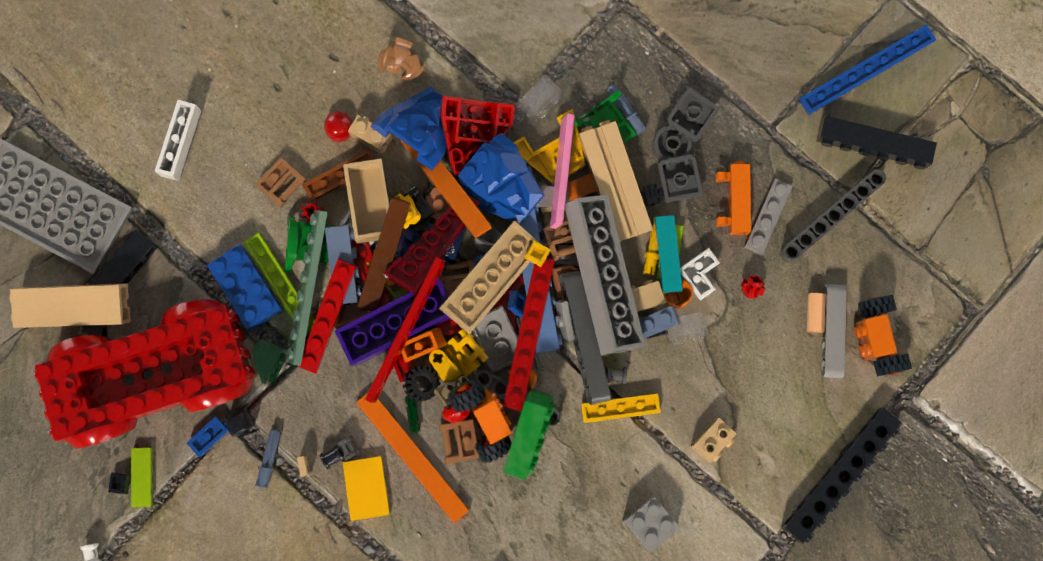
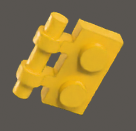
[442,329,489,377]

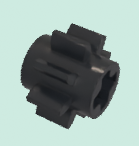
[640,184,664,206]

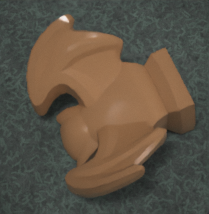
[378,37,424,80]

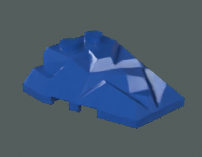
[371,87,447,171]
[458,133,544,225]

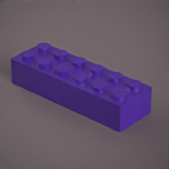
[334,278,451,366]

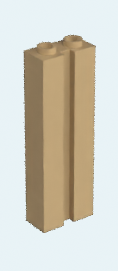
[578,120,653,241]
[9,284,131,328]

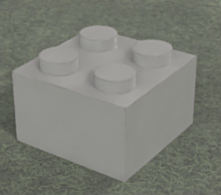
[623,496,680,553]

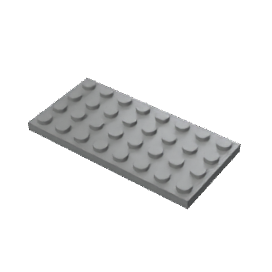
[0,138,134,275]

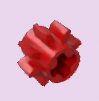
[301,201,324,223]
[741,275,766,299]

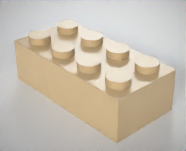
[343,159,389,244]

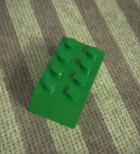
[503,389,556,480]

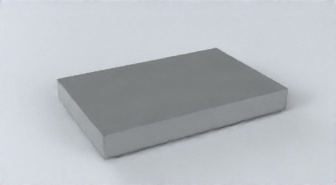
[472,305,518,374]

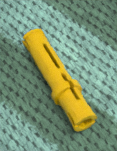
[643,218,659,276]

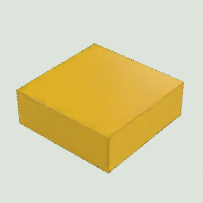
[524,240,551,267]

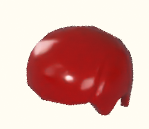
[324,111,352,142]
[441,407,471,423]

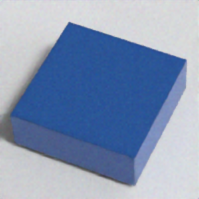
[508,290,526,317]

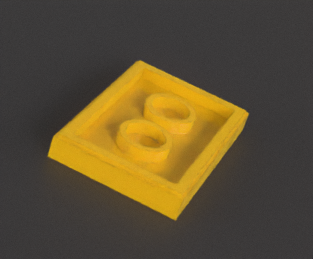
[342,456,390,521]

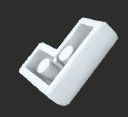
[680,248,720,301]

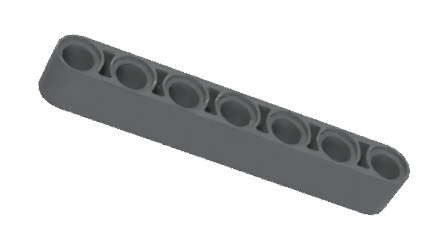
[780,169,886,262]
[559,271,610,405]

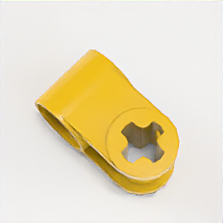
[429,350,463,384]

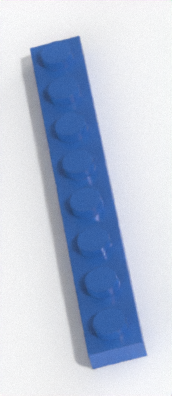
[799,24,936,116]

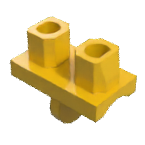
[394,193,421,229]

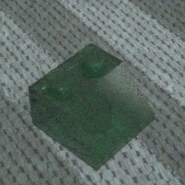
[253,339,287,387]

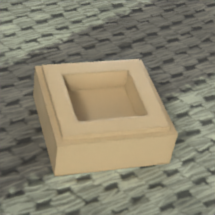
[297,456,311,477]

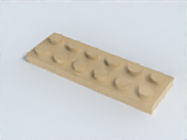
[439,221,538,334]

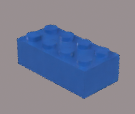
[207,244,284,332]

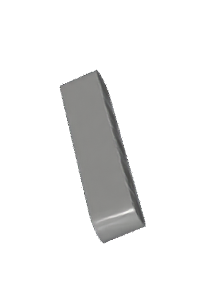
[821,284,847,379]

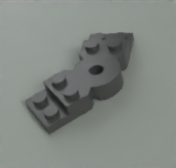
[653,87,720,203]

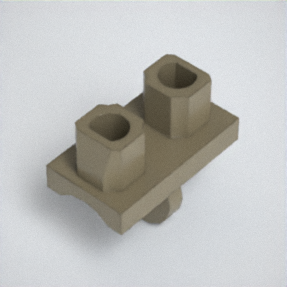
[434,375,468,407]

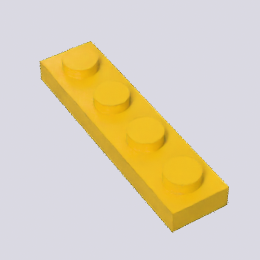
[581,393,661,423]

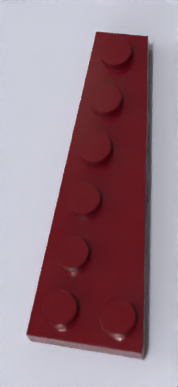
[383,195,481,296]

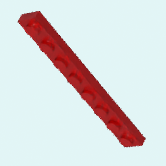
[503,258,555,412]

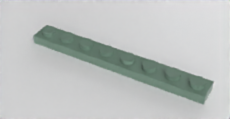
[287,210,327,366]

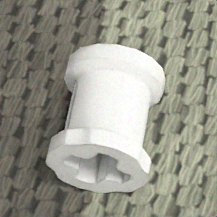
[80,543,101,561]

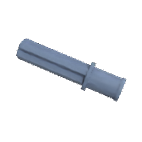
[607,85,647,135]
[255,429,280,488]

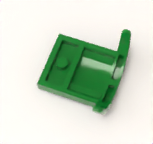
[574,90,637,144]
[284,216,336,271]

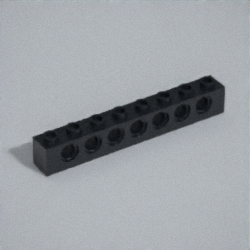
[781,407,902,544]

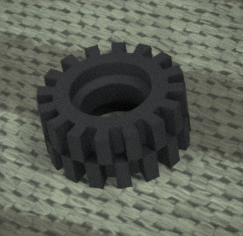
[403,365,441,402]

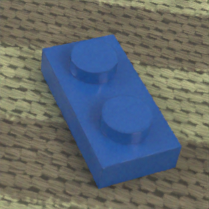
[187,416,229,457]

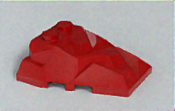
[440,96,515,175]

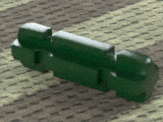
[405,396,420,433]

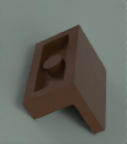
[334,302,372,329]

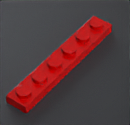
[298,259,357,374]

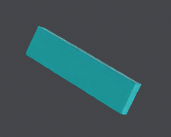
[654,215,683,293]

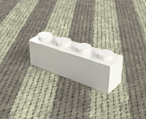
[155,100,201,181]

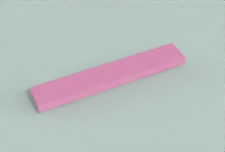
[550,114,574,229]

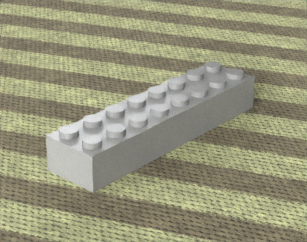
[565,195,645,356]

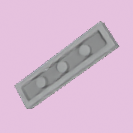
[744,178,793,255]

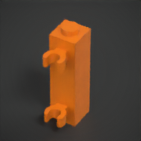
[715,161,751,235]

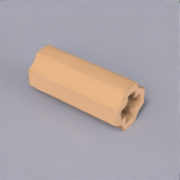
[807,293,826,333]

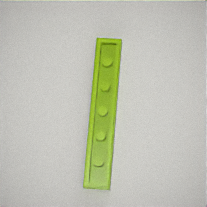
[243,232,315,337]

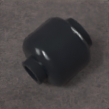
[224,408,254,438]

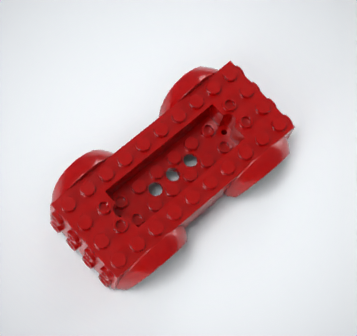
[34,299,256,449]

